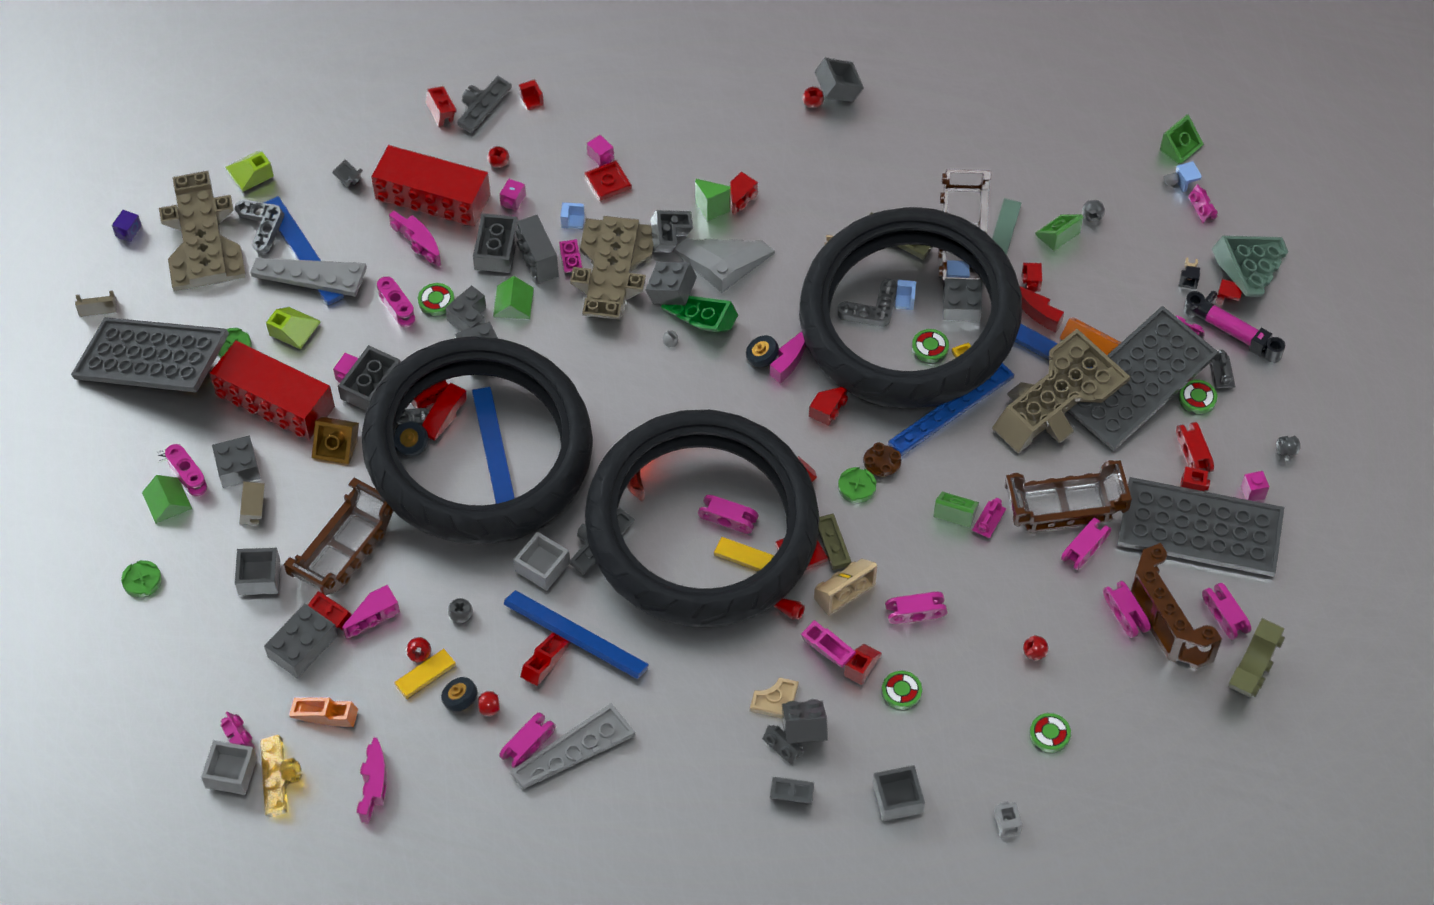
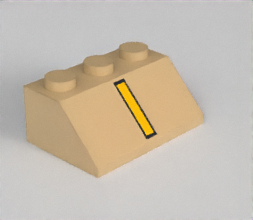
[814,559,877,615]

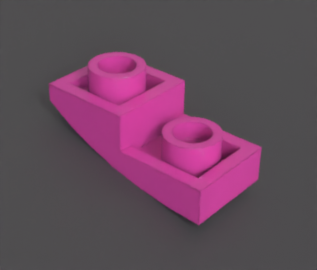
[559,239,582,273]

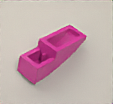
[770,331,806,384]
[801,620,856,667]

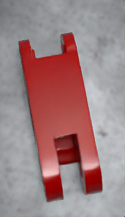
[1176,422,1214,472]

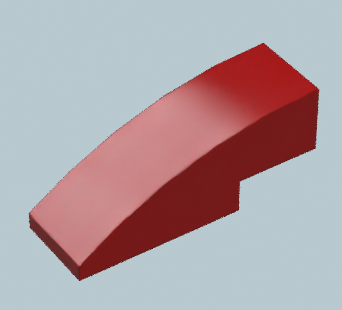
[1020,286,1064,333]
[422,383,467,441]
[520,632,571,686]

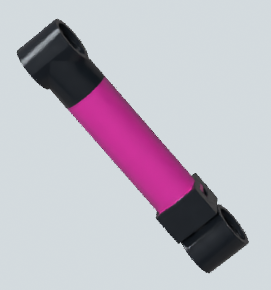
[1184,291,1285,363]

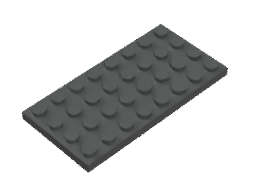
[1067,306,1219,451]
[71,317,229,393]
[1117,477,1285,577]

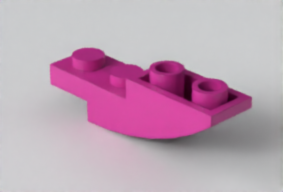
[389,211,441,267]
[357,737,387,823]

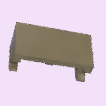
[75,290,117,317]
[239,481,265,525]

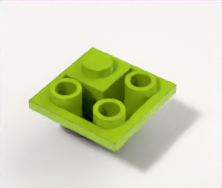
[225,151,274,192]
[266,307,321,350]

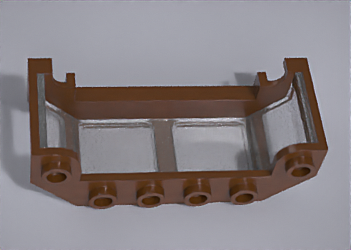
[1004,460,1132,533]
[284,477,394,595]

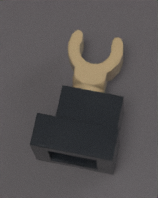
[1179,257,1200,289]

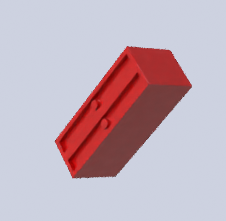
[371,145,491,227]
[210,340,335,440]

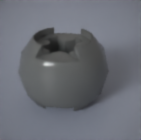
[1082,200,1105,222]
[1276,435,1300,456]
[447,598,473,623]

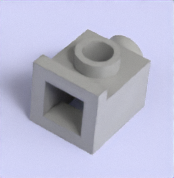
[994,802,1022,838]

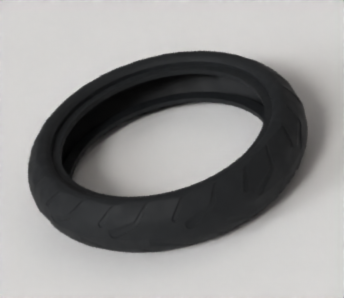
[799,207,1022,409]
[362,336,593,544]
[585,409,819,627]

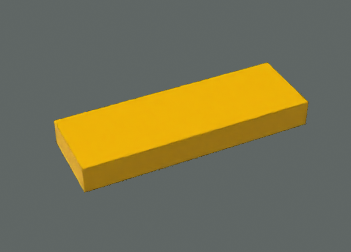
[714,537,774,571]
[394,649,456,700]

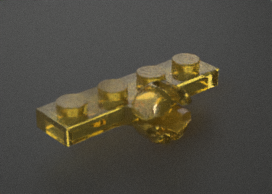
[260,735,302,818]

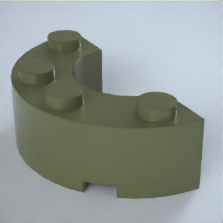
[1228,618,1285,698]

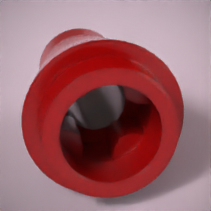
[774,598,805,620]

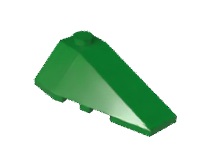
[661,296,738,332]

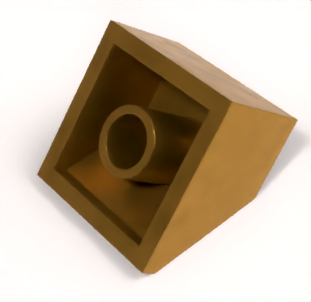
[312,417,359,464]

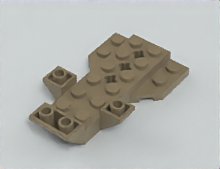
[159,171,246,292]
[570,216,654,319]
[992,329,1130,454]

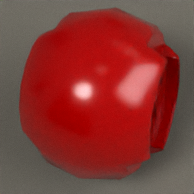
[802,87,824,109]
[487,146,510,168]
[1023,635,1048,661]
[406,637,431,663]
[478,691,499,717]

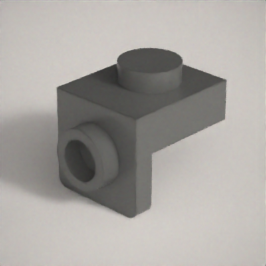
[332,159,363,188]

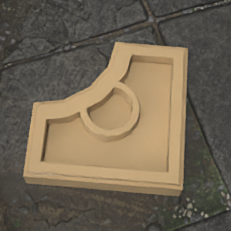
[750,677,799,719]

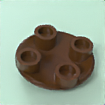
[863,442,901,476]

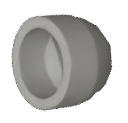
[1163,172,1179,186]
[663,331,678,347]

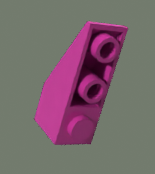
[343,585,400,639]

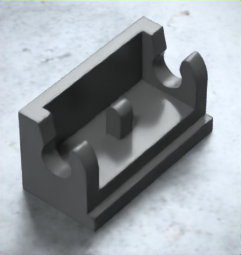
[770,777,814,804]

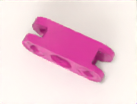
[377,277,415,327]
[165,444,207,496]
[698,495,759,534]
[1061,518,1112,571]
[1103,581,1151,638]
[1202,583,1251,640]
[885,592,948,624]
[499,712,556,768]

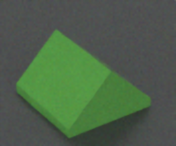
[1160,114,1204,164]
[695,179,731,221]
[1035,214,1083,251]
[493,276,534,319]
[142,475,192,524]
[933,491,979,528]

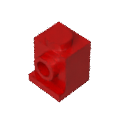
[1021,263,1042,292]
[1180,466,1210,491]

